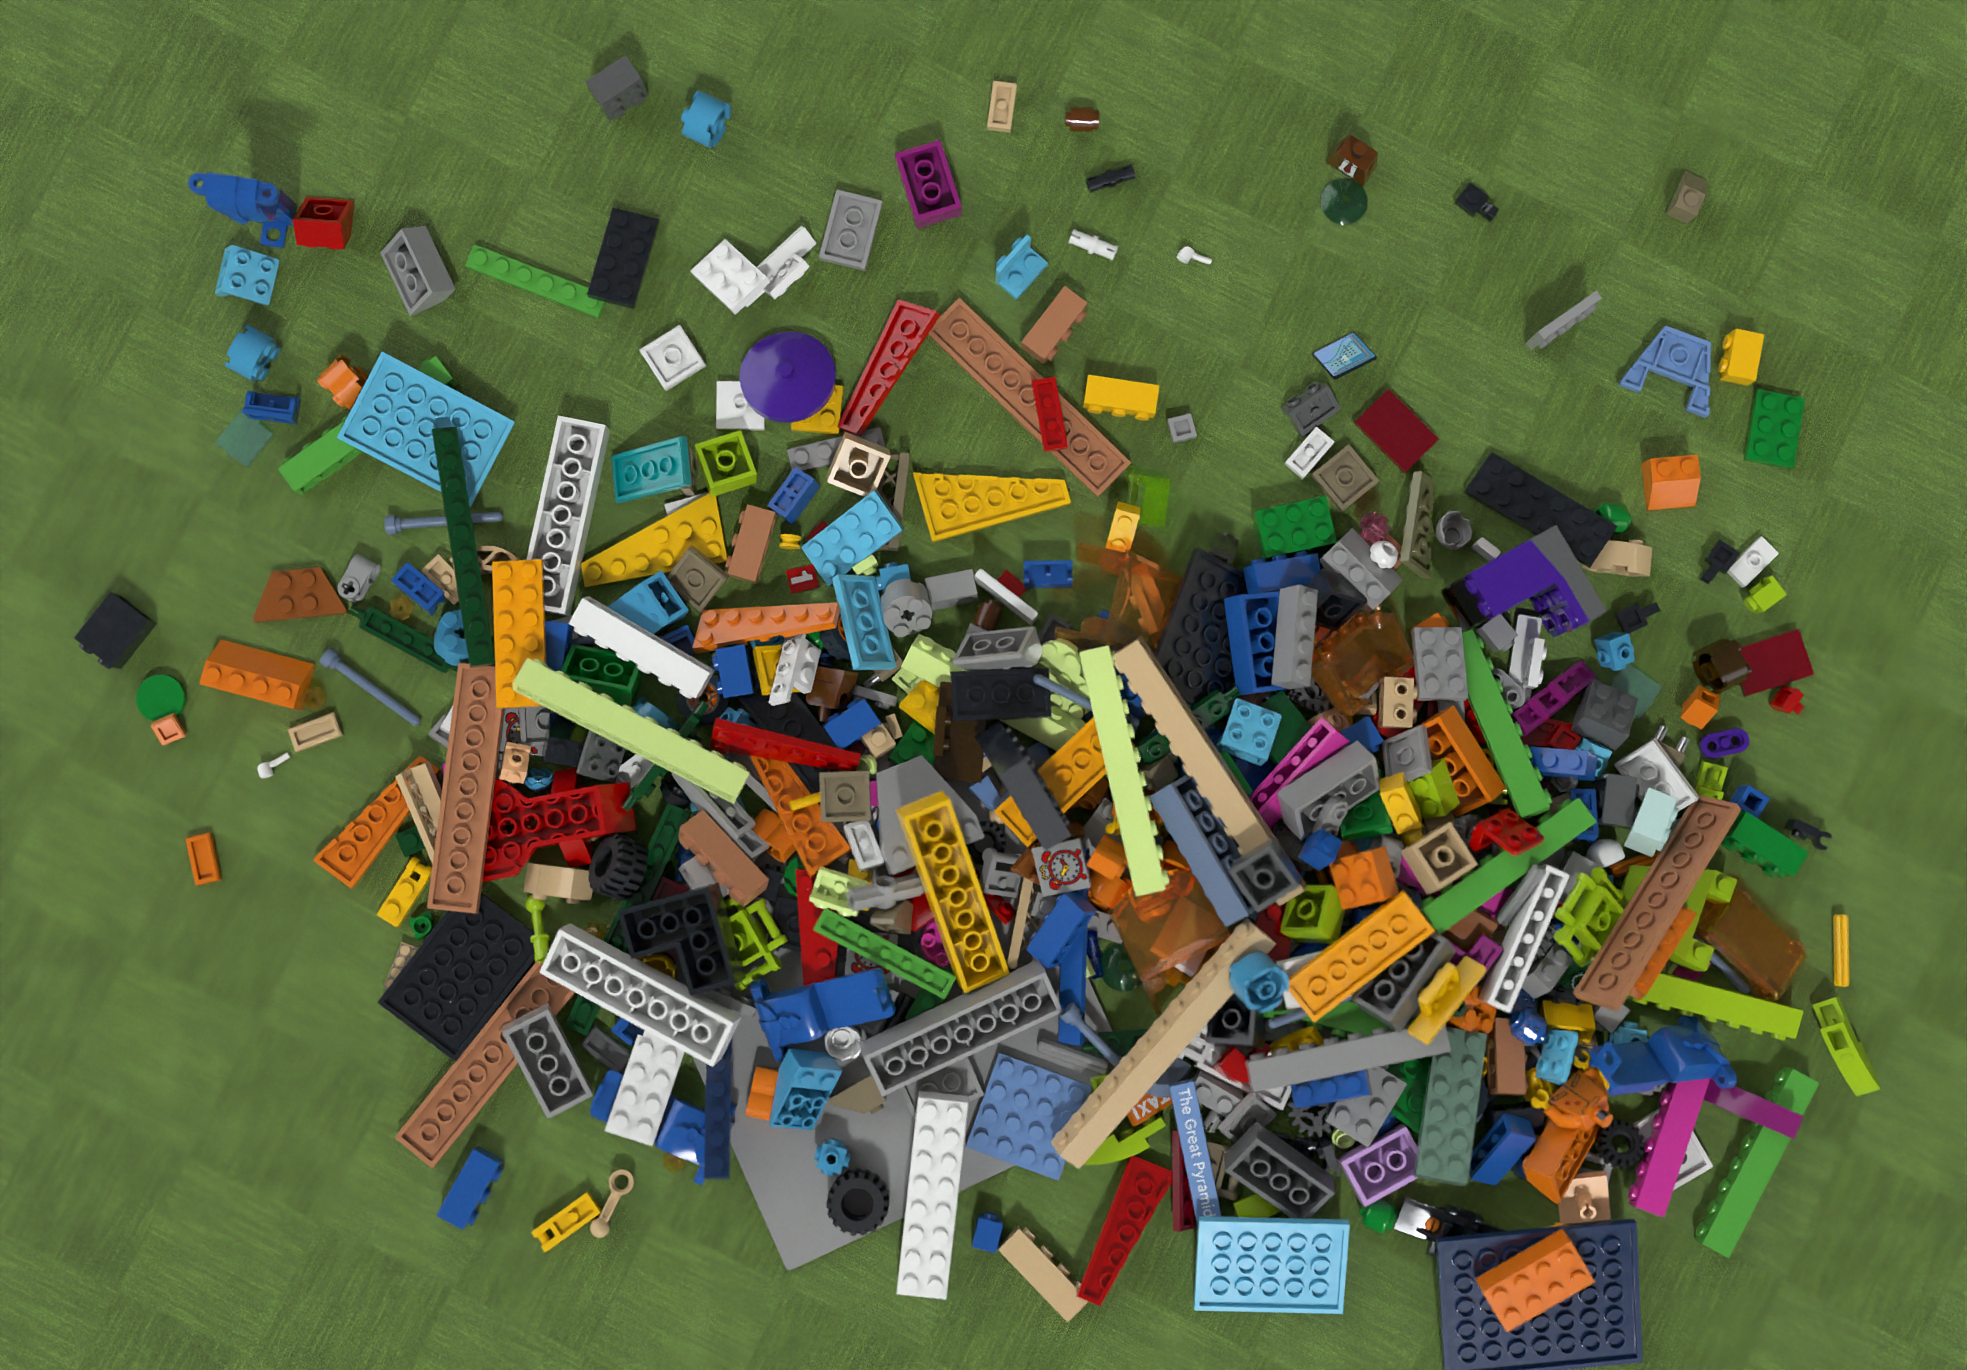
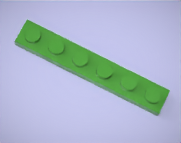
[465,244,606,319]
[813,909,956,999]

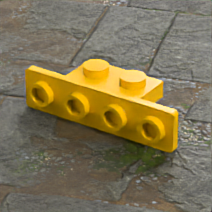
[1408,956,1486,1045]

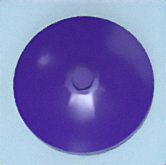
[740,332,836,423]

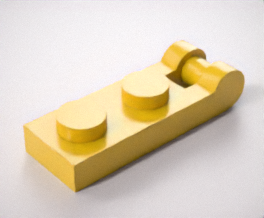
[376,857,432,928]
[531,1191,602,1252]

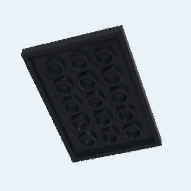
[1154,548,1248,722]
[377,892,535,1062]

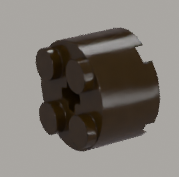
[1692,638,1752,695]

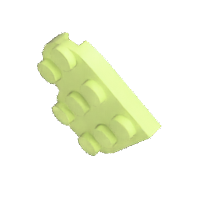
[1032,638,1090,719]

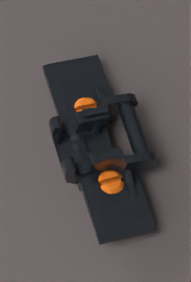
[1393,1196,1506,1256]

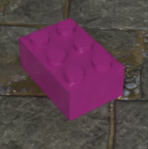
[894,140,962,229]

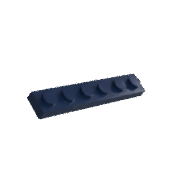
[704,1038,732,1180]

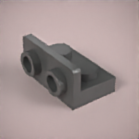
[1281,382,1341,436]

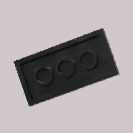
[587,207,660,309]
[950,668,1052,722]

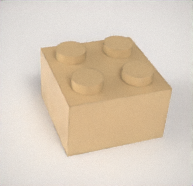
[827,432,891,497]
[1400,822,1477,894]

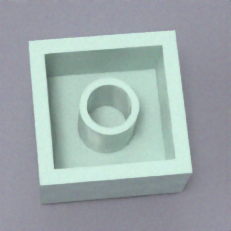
[1624,788,1679,857]

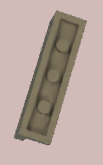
[877,452,910,552]

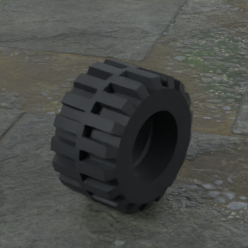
[588,833,648,901]
[826,1168,890,1236]

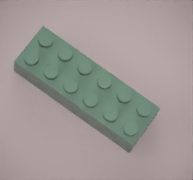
[1413,1027,1487,1186]

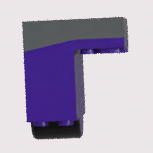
[1441,525,1607,638]

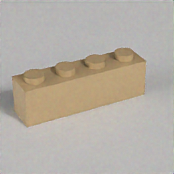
[998,1225,1088,1322]

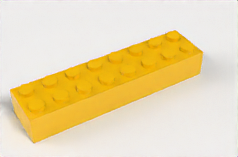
[896,791,1010,993]

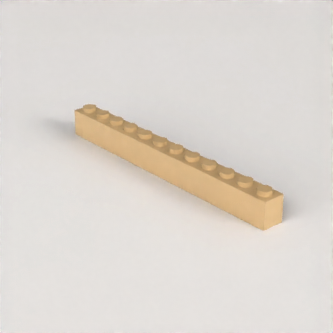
[1113,636,1306,906]
[1050,918,1276,1169]

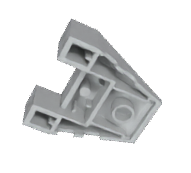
[876,755,984,875]

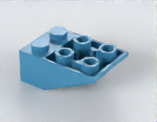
[608,570,689,635]
[769,1048,842,1130]

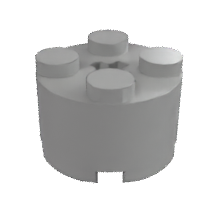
[881,579,932,637]

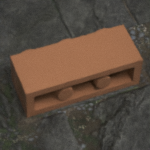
[1021,286,1088,365]
[725,504,777,584]
[1486,1018,1528,1097]

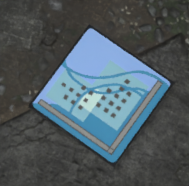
[1312,332,1377,380]

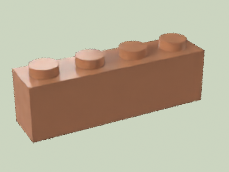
[678,810,769,907]

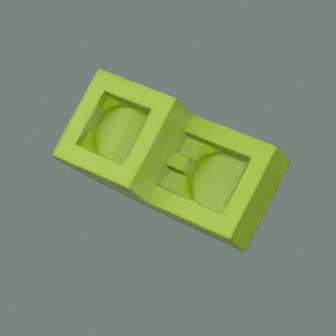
[1695,761,1728,800]
[1233,1193,1281,1218]

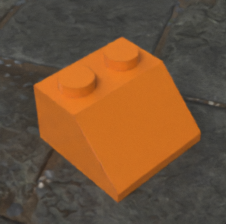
[1641,455,1701,511]

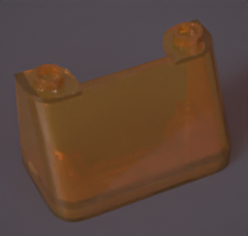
[1695,889,1807,1001]

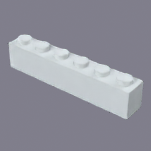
[569,596,715,699]
[1478,863,1570,1013]

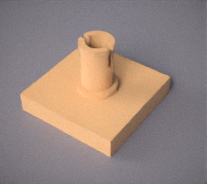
[1558,1171,1611,1224]

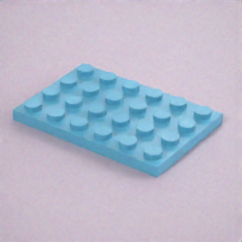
[337,352,515,507]
[1194,1216,1350,1314]

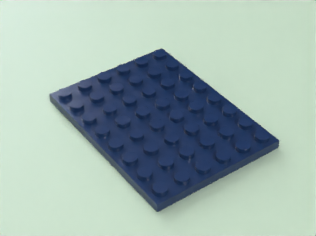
[1435,1219,1643,1370]

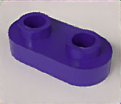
[1699,728,1750,758]

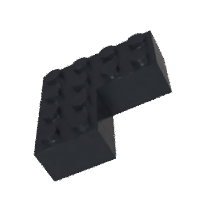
[974,721,1071,851]
[618,882,746,995]

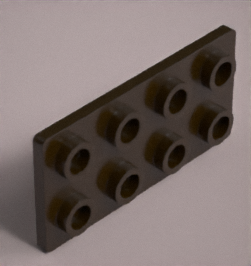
[933,682,987,783]

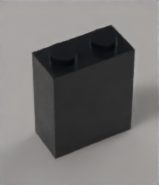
[74,592,157,669]

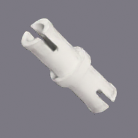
[1069,229,1118,261]

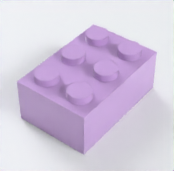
[1336,1123,1417,1207]

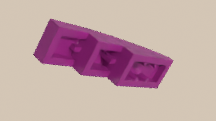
[1510,660,1598,736]
[1703,1078,1804,1139]

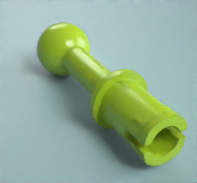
[525,894,550,963]

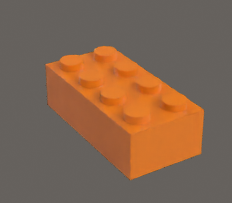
[1475,1229,1595,1332]

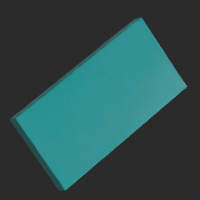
[611,436,692,503]

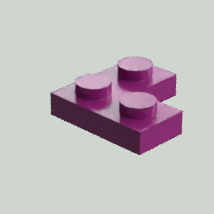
[1446,933,1504,989]

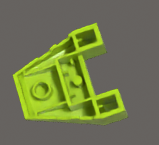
[1621,865,1737,972]

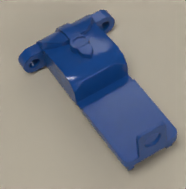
[188,173,297,248]
[751,968,895,1062]
[1589,1015,1736,1096]
[590,1070,738,1185]

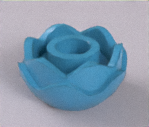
[524,768,554,792]

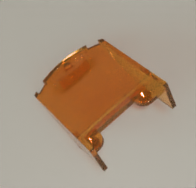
[1055,542,1182,654]
[1108,869,1231,1015]

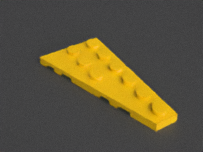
[913,472,1071,543]
[581,494,728,588]

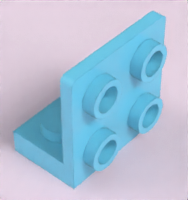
[995,234,1048,300]
[215,245,279,305]
[1216,698,1282,766]
[1535,1029,1578,1086]

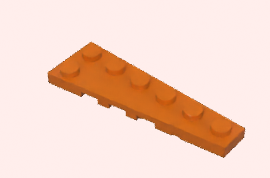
[692,602,841,654]
[313,755,441,889]
[749,756,851,878]

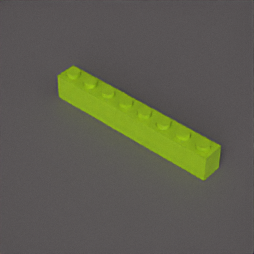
[1628,972,1804,1041]

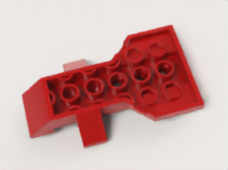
[482,767,637,882]

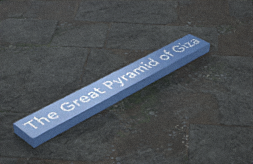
[1169,1079,1221,1226]

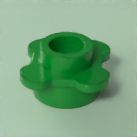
[409,911,436,940]

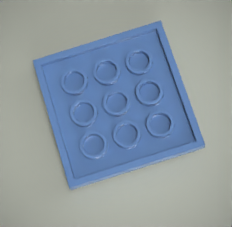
[966,1052,1092,1181]

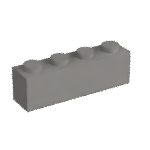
[1272,585,1318,689]

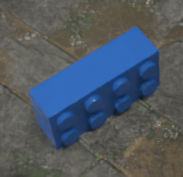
[1224,591,1287,695]

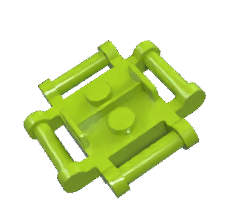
[1554,867,1626,967]
[724,897,788,991]

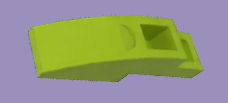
[1813,996,1881,1096]
[1083,1114,1166,1165]

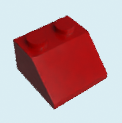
[293,196,354,250]

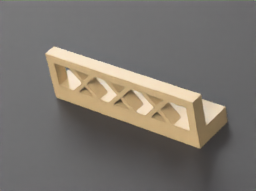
[395,761,442,864]
[1006,877,1044,969]

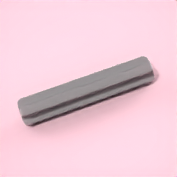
[1496,864,1546,926]
[1037,1038,1109,1075]

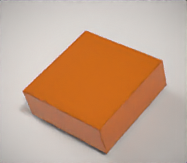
[150,713,186,746]

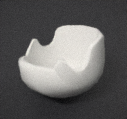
[1586,839,1625,868]
[824,1025,862,1061]

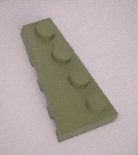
[1399,471,1433,579]

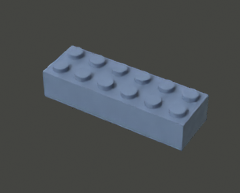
[1149,775,1255,927]

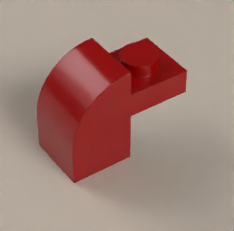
[1213,1042,1272,1083]

